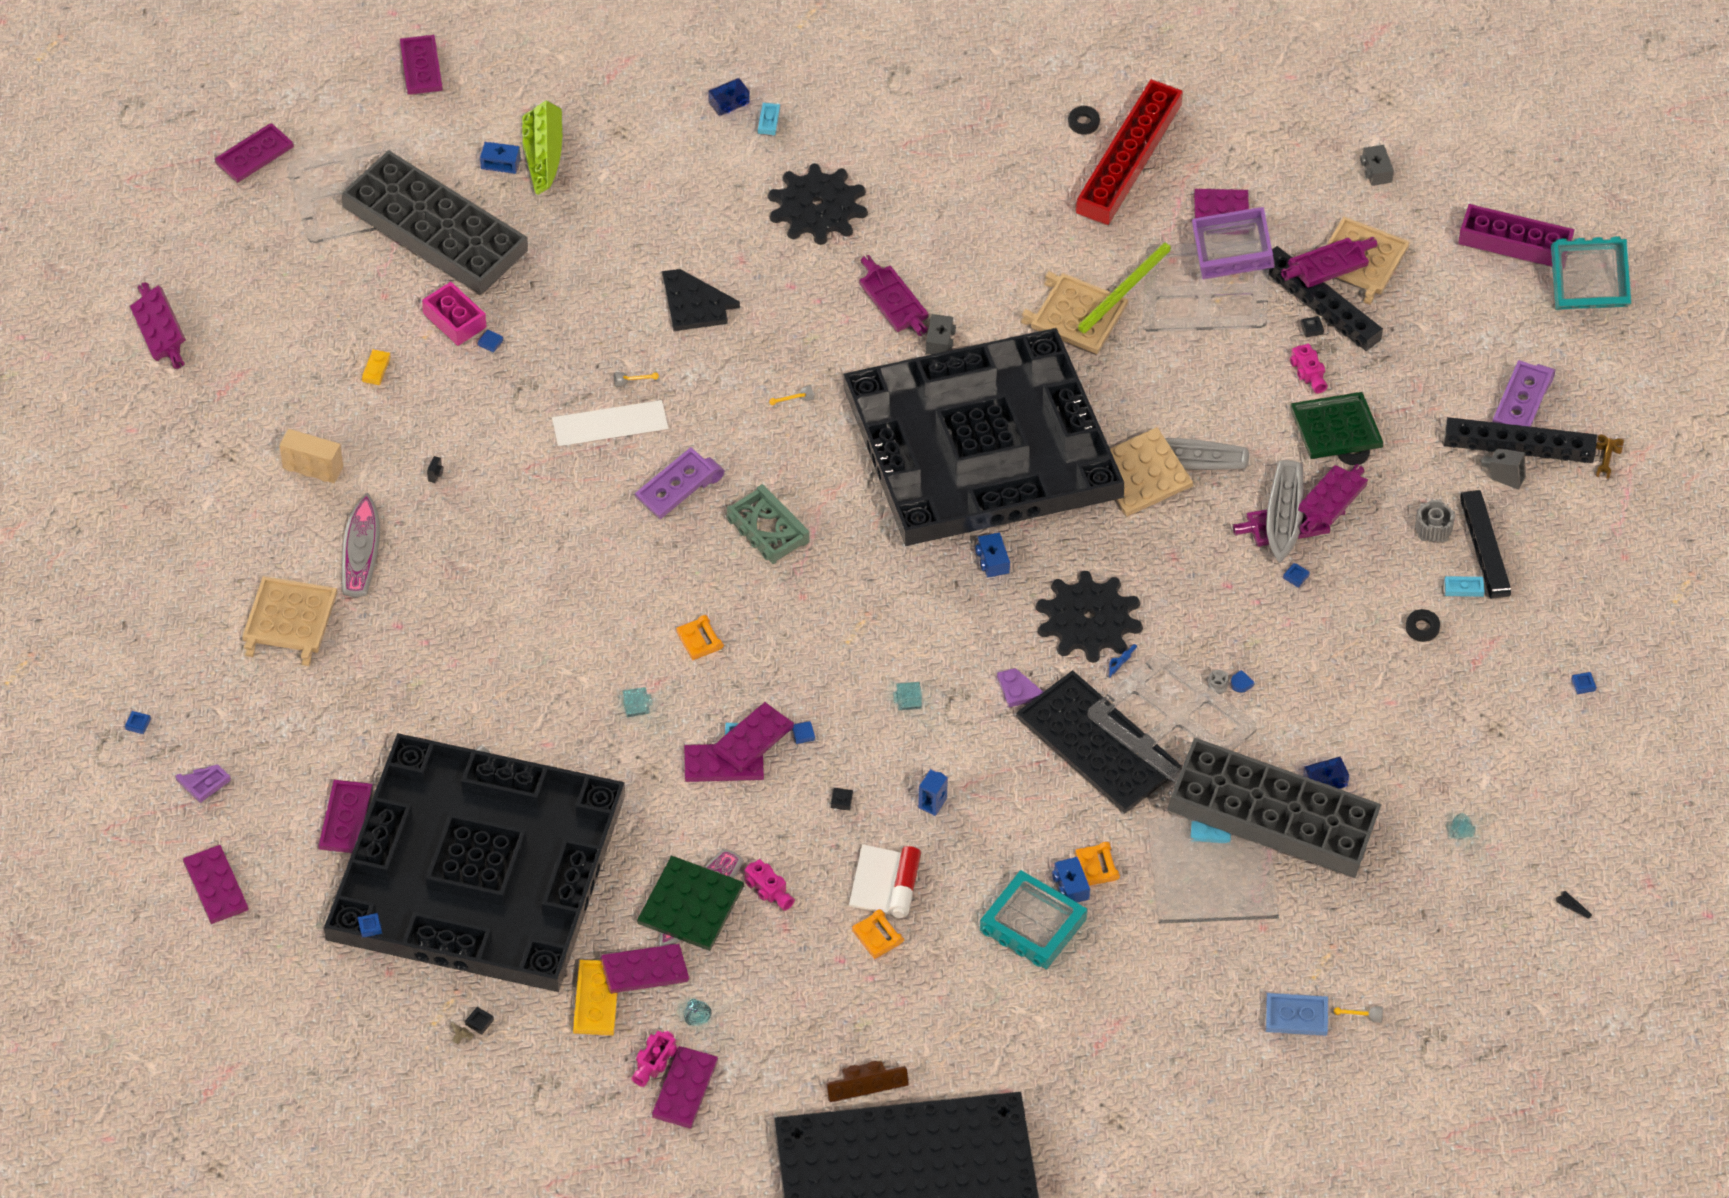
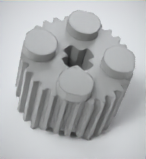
[1415,499,1455,542]

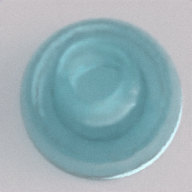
[1449,813,1476,840]
[684,999,712,1026]

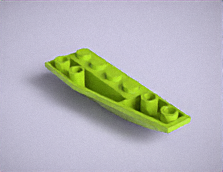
[522,100,563,195]

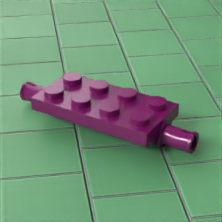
[1281,237,1378,288]
[859,255,929,336]
[130,282,186,369]
[1298,464,1368,535]
[1233,509,1345,547]

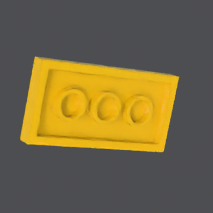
[573,960,618,1035]

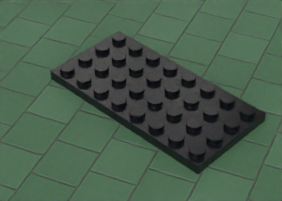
[1016,670,1182,814]

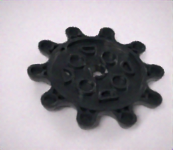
[768,163,868,245]
[1035,571,1143,663]

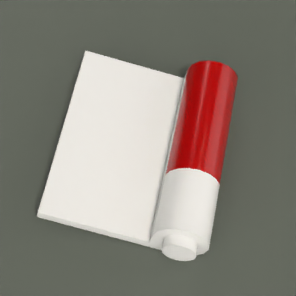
[849,844,921,918]

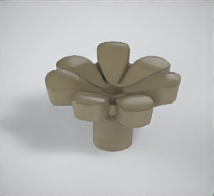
[450,1022,475,1045]

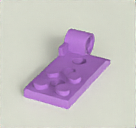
[1493,360,1556,427]
[635,447,724,520]

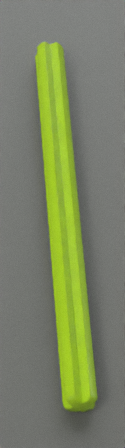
[1078,242,1171,334]

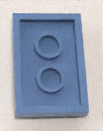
[1266,993,1328,1036]

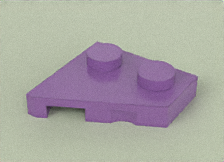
[997,668,1043,708]
[175,764,231,803]

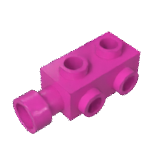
[1290,343,1328,394]
[744,859,795,911]
[631,1030,677,1087]

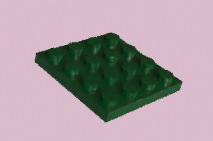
[1290,392,1383,459]
[637,855,744,951]

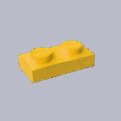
[362,349,391,385]

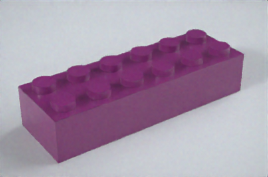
[1458,204,1575,270]

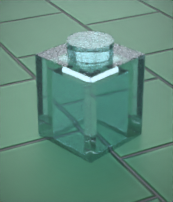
[893,682,922,711]
[623,687,653,718]

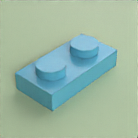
[758,103,780,135]
[1444,576,1484,597]
[1190,821,1231,845]

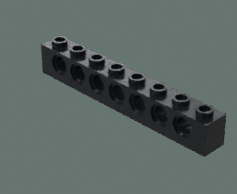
[1262,246,1383,351]
[1444,417,1597,463]

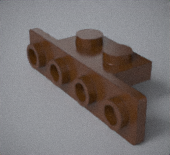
[826,1061,909,1102]

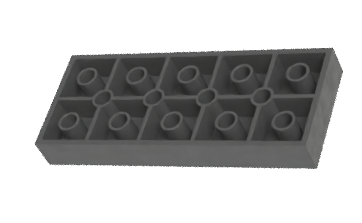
[341,150,528,295]
[1167,737,1382,878]

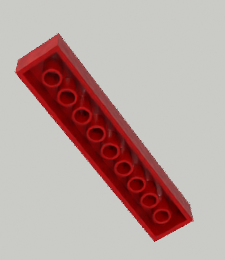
[1076,79,1183,226]

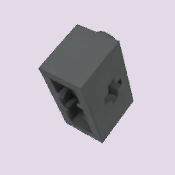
[1360,144,1394,186]
[926,314,956,354]

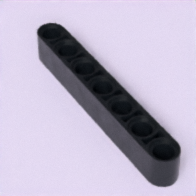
[1460,490,1511,599]

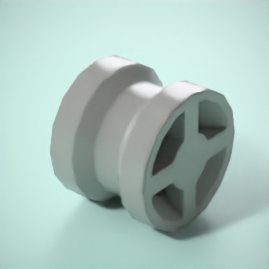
[1208,670,1228,694]

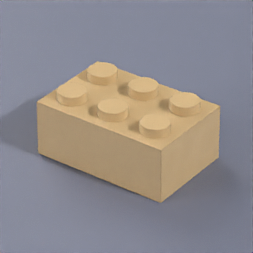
[279,428,344,484]

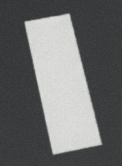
[552,400,668,446]

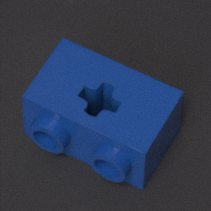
[480,142,521,174]
[975,532,1010,578]
[918,769,948,816]
[1052,857,1090,903]

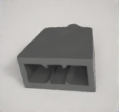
[1481,449,1526,490]

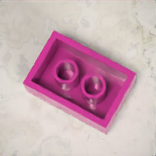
[422,282,487,346]

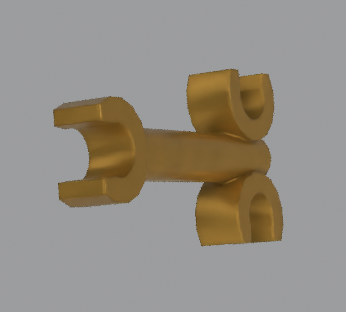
[1596,434,1624,479]

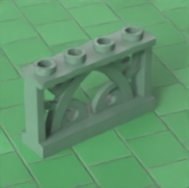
[726,484,809,564]

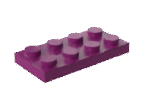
[400,34,443,95]
[215,123,294,183]
[712,702,794,772]
[684,744,764,782]
[318,780,373,853]
[183,845,249,924]
[601,944,689,994]
[652,1046,718,1129]

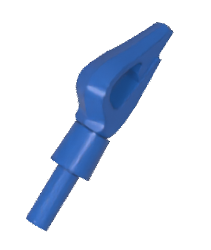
[1109,644,1137,678]

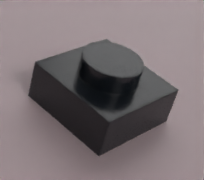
[1301,316,1324,337]
[427,456,444,483]
[831,788,853,811]
[465,1007,494,1035]

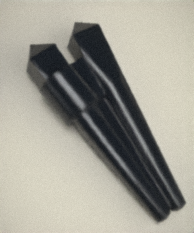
[1556,891,1592,919]

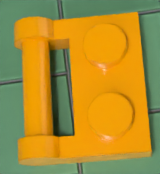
[676,615,724,661]
[1075,842,1120,886]
[852,909,904,959]

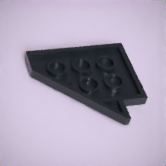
[662,269,740,331]

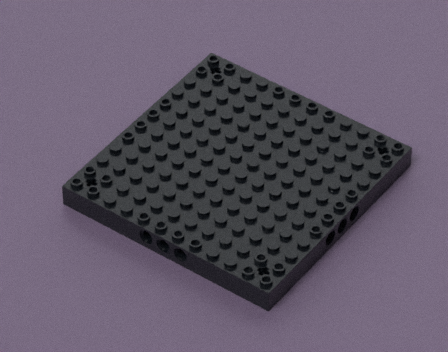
[843,328,1125,546]
[324,733,625,992]
[774,1091,1039,1198]

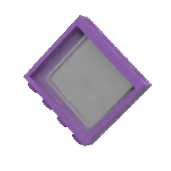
[1192,207,1274,280]

